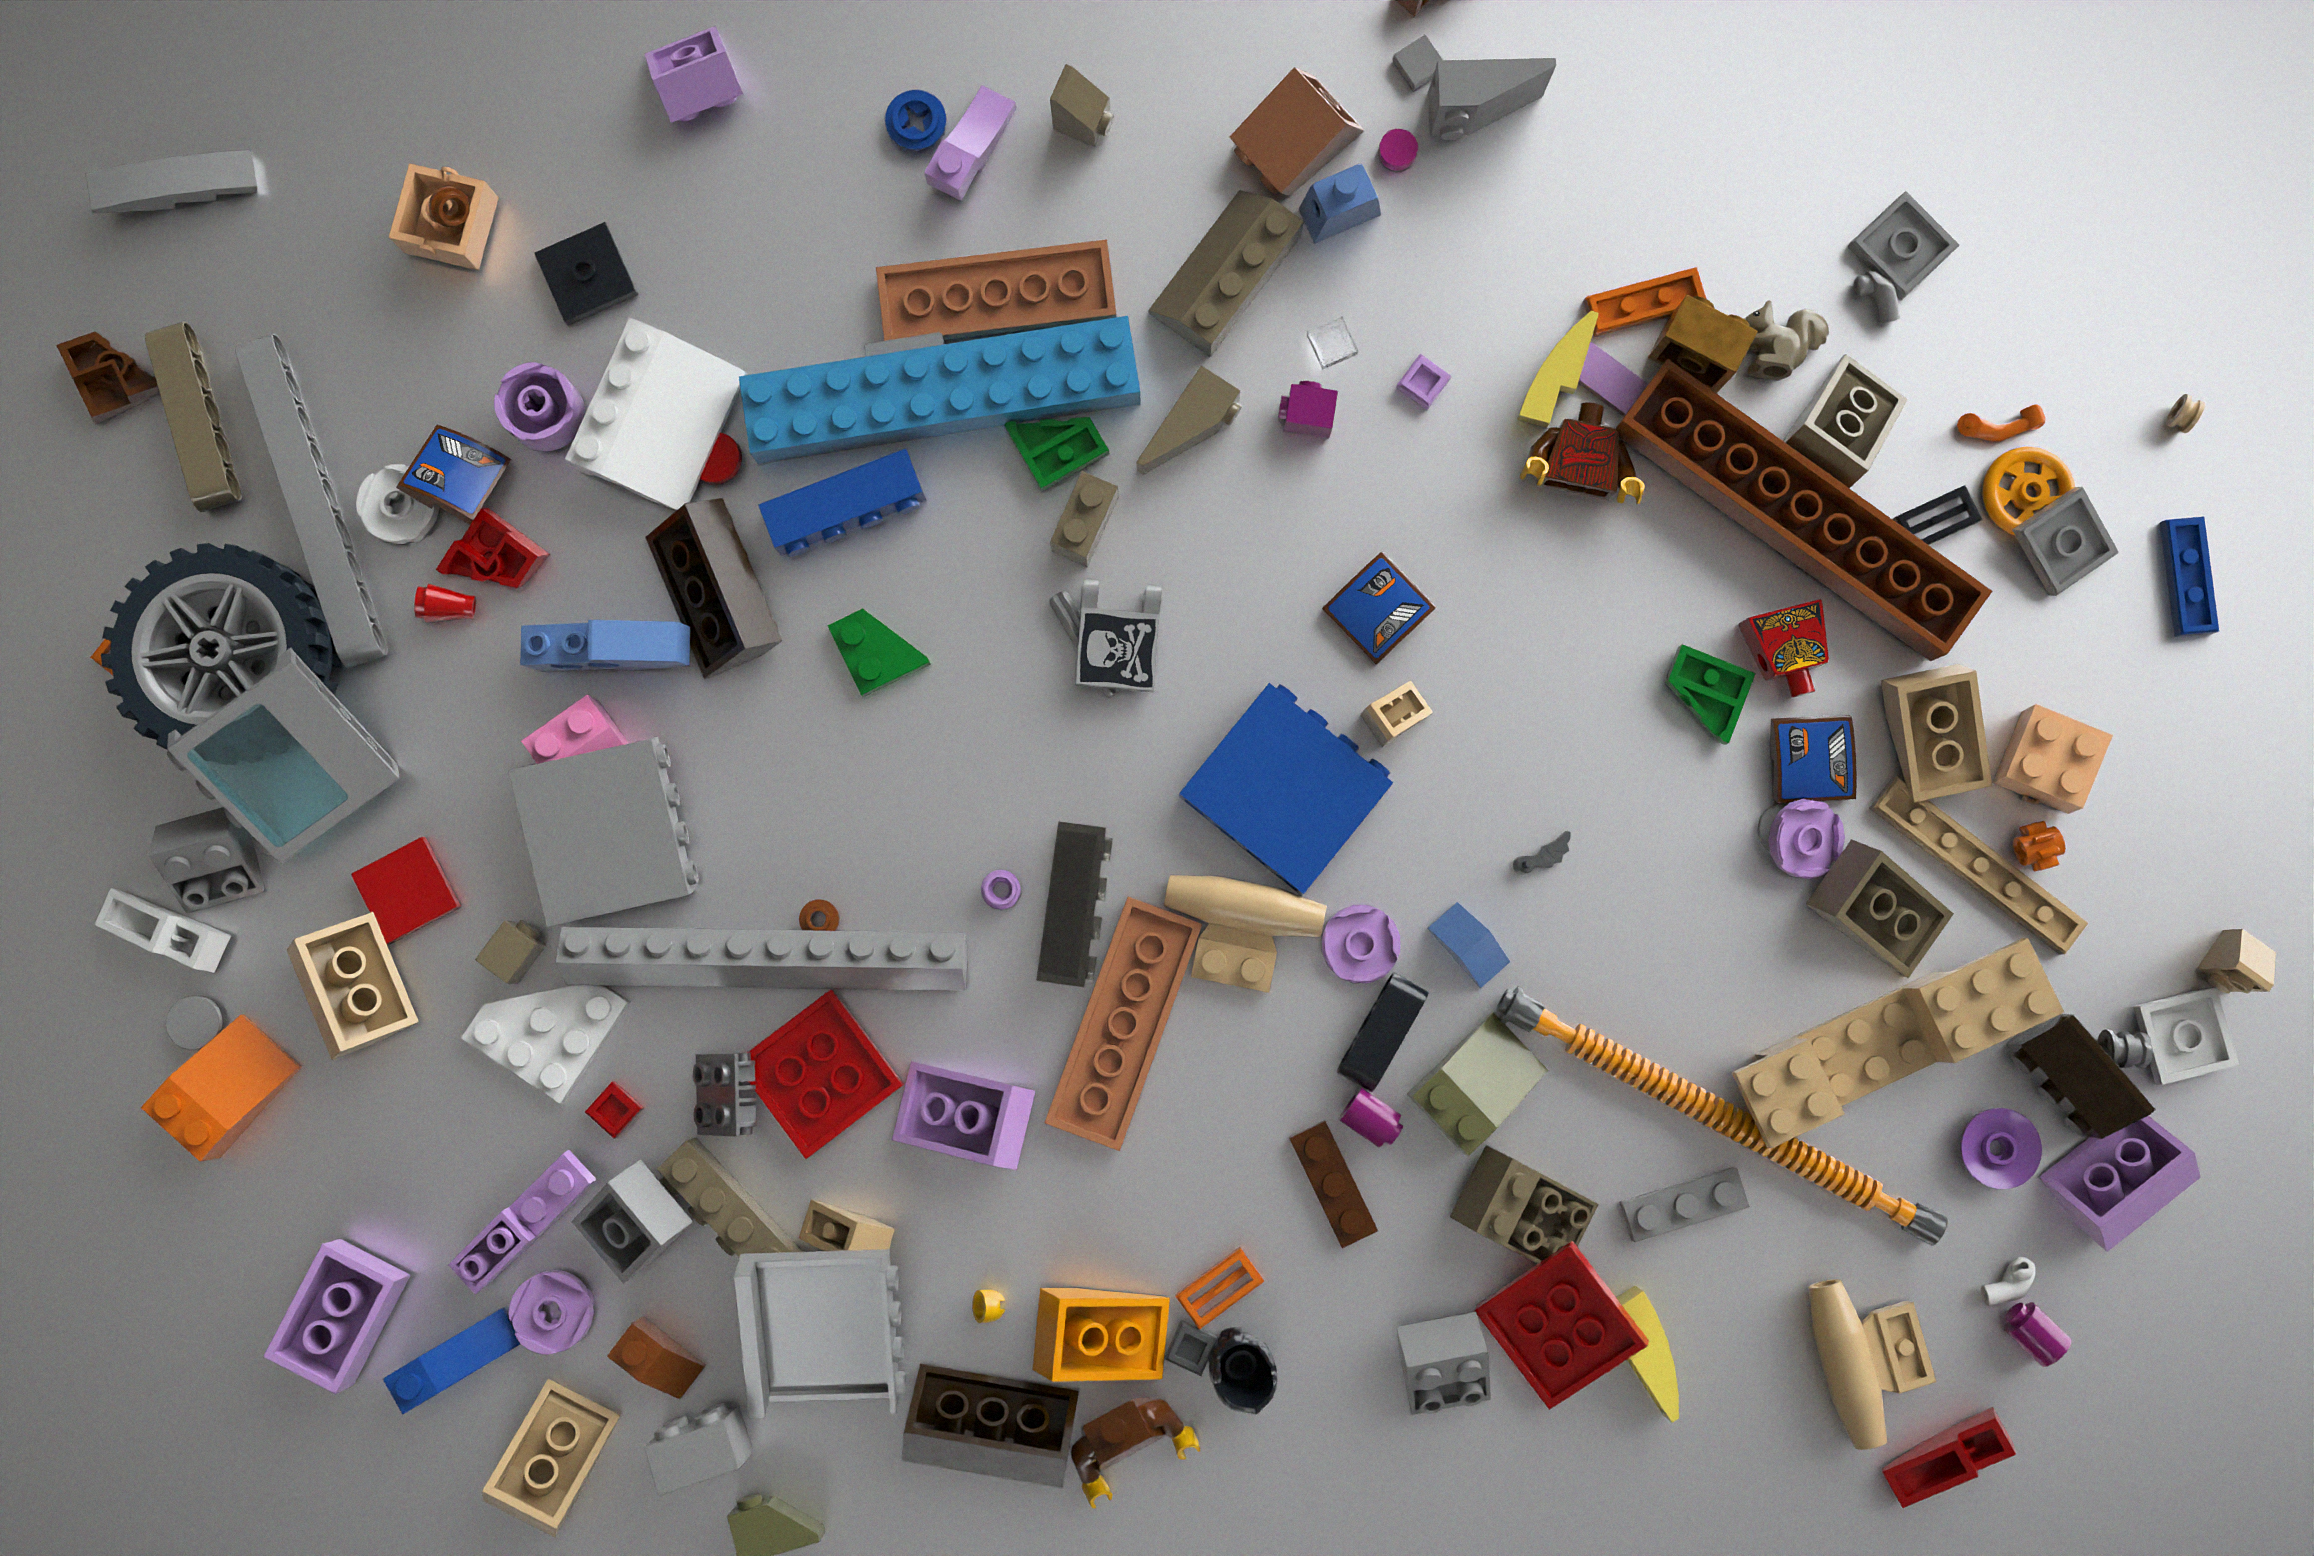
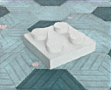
[2133,987,2239,1085]

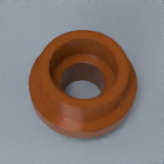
[429,186,470,227]
[799,899,840,931]

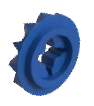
[885,90,947,152]

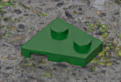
[1004,417,1109,492]
[827,608,931,697]
[1665,644,1756,745]

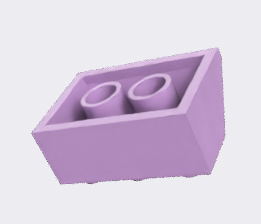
[2040,1116,2201,1252]

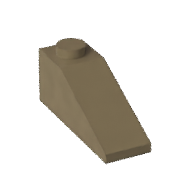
[1136,365,1242,475]

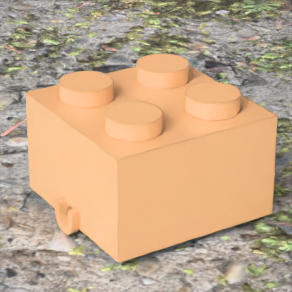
[389,163,499,270]
[1993,704,2113,814]

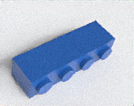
[758,448,926,557]

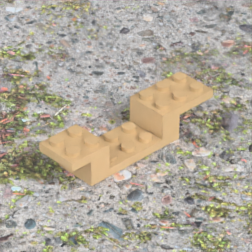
[1732,938,2064,1148]

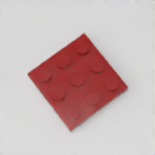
[747,989,904,1159]
[1474,1241,1649,1410]

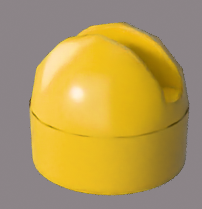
[972,1289,1005,1323]

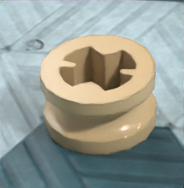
[2166,393,2205,434]

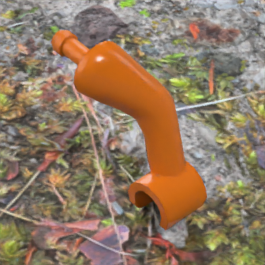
[1957,404,2046,442]

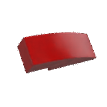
[1882,1407,2016,1508]

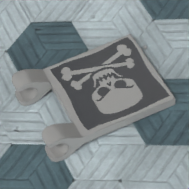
[1075,579,1162,693]

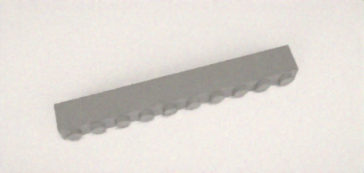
[555,927,968,991]

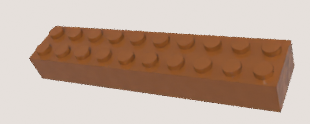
[1615,359,1993,661]

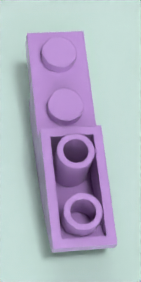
[448,1150,597,1294]

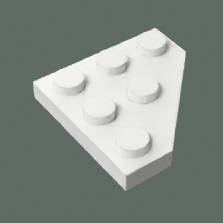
[461,985,631,1104]

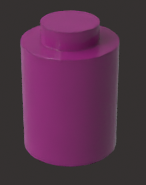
[1339,1087,1403,1148]
[2004,1302,2072,1367]

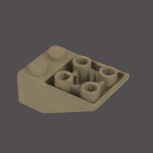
[1450,1145,1599,1263]

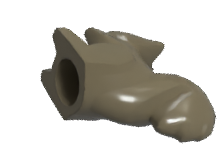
[1745,300,1829,381]

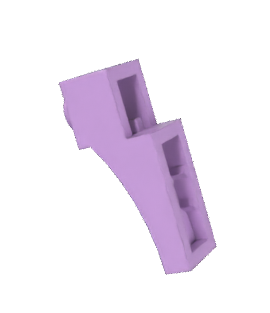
[924,85,1016,201]

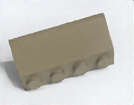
[1148,190,1304,357]

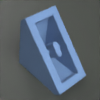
[1427,902,1510,988]

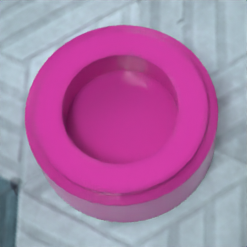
[1378,129,1418,171]

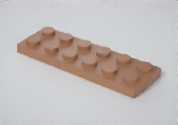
[876,239,1117,341]
[1044,897,1202,1151]

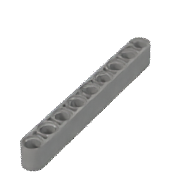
[235,333,388,669]

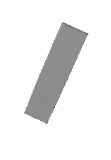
[85,150,257,213]

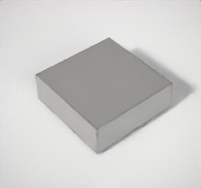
[1392,35,1443,91]

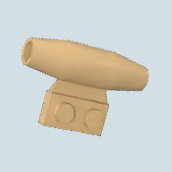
[1164,875,1327,993]
[1809,1279,1936,1450]

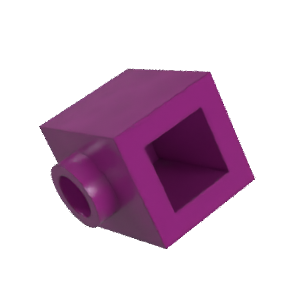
[1278,381,1338,438]

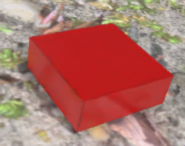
[585,1081,644,1139]

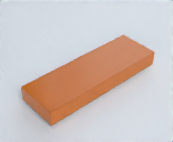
[1583,267,1706,337]

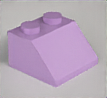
[645,26,743,123]

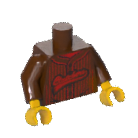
[1519,402,1645,504]
[1071,1397,1201,1509]

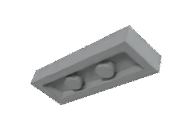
[1619,1167,1749,1242]

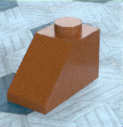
[607,1316,706,1399]

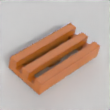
[1175,1247,1264,1330]

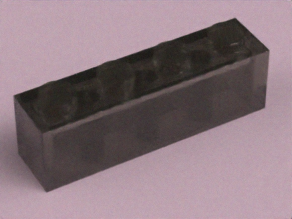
[1036,821,1113,987]

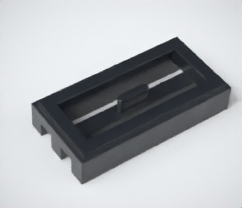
[1893,485,1982,545]

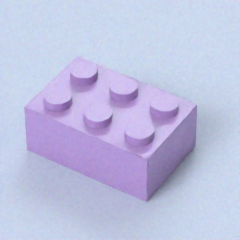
[263,1239,411,1394]

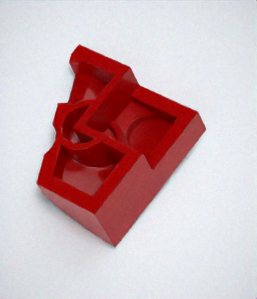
[436,507,550,588]

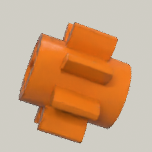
[2013,821,2066,872]

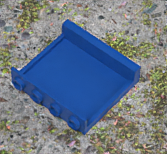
[1179,683,1394,896]

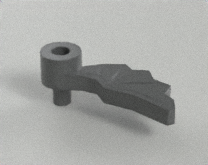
[1513,831,1571,874]

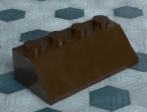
[645,498,782,679]
[901,1364,1079,1488]

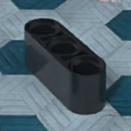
[1337,972,1429,1093]

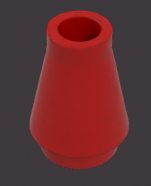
[414,584,476,623]

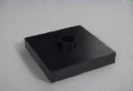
[534,222,639,325]

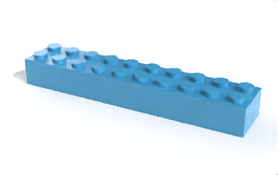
[739,316,1141,464]

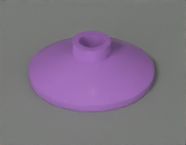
[1960,1108,2042,1189]

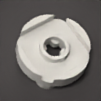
[356,464,439,544]

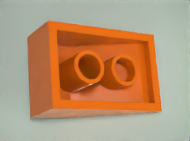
[141,1014,302,1162]

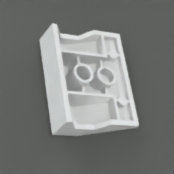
[565,317,747,511]

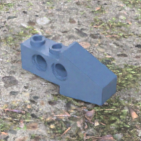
[520,620,690,672]

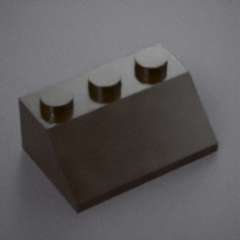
[2005,1014,2156,1139]

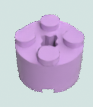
[494,362,585,451]

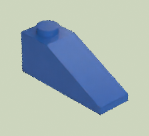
[383,1307,521,1415]

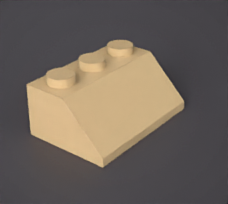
[287,912,419,1060]

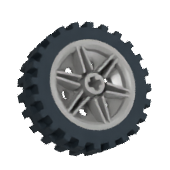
[101,543,342,764]

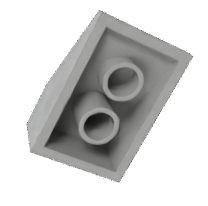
[1428,58,1556,140]

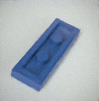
[2160,516,2220,637]

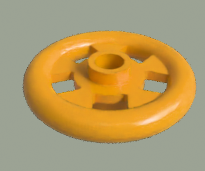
[1982,447,2075,536]

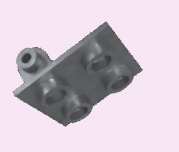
[693,1053,757,1136]

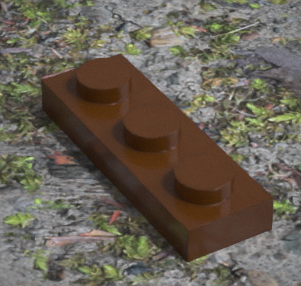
[1289,1120,1378,1249]

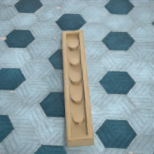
[1870,776,2088,955]

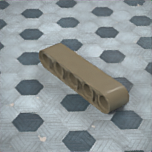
[145,321,242,512]

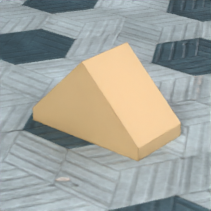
[1360,681,1433,747]

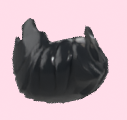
[1208,1327,1278,1415]

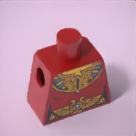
[1738,599,1829,698]

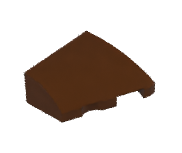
[56,331,159,424]

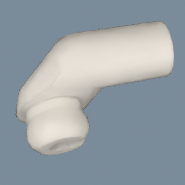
[1981,1257,2036,1306]

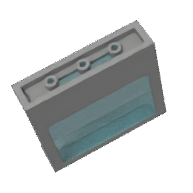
[167,648,399,864]

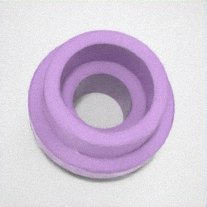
[981,870,1021,910]

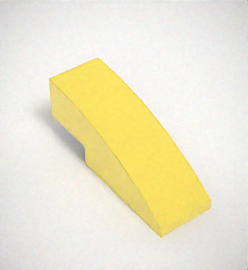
[1517,311,1599,428]
[1617,1286,1679,1423]

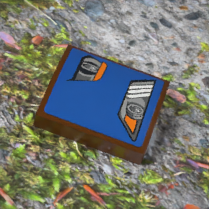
[396,425,512,525]
[1322,551,1437,665]
[1770,715,1857,803]

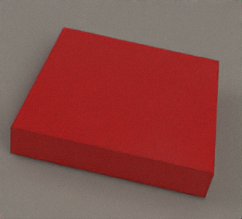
[351,837,461,944]

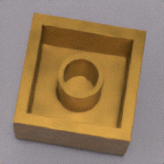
[1648,294,1758,393]

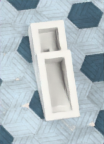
[94,888,231,973]

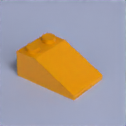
[1032,1288,1170,1382]

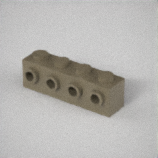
[657,1138,804,1257]

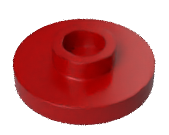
[700,433,742,485]

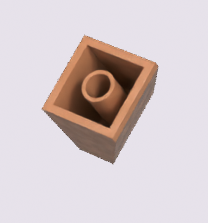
[1229,67,1365,196]

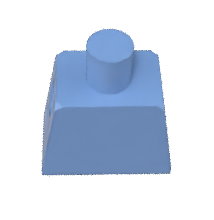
[1299,164,1381,244]

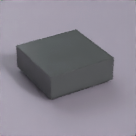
[1164,1320,1218,1376]

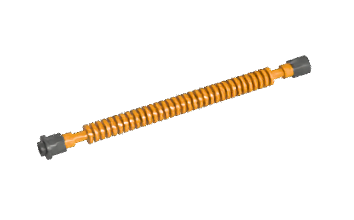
[1496,986,1948,1246]

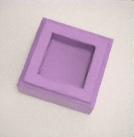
[1396,354,1451,410]

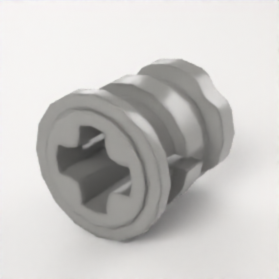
[2097,1029,2153,1068]

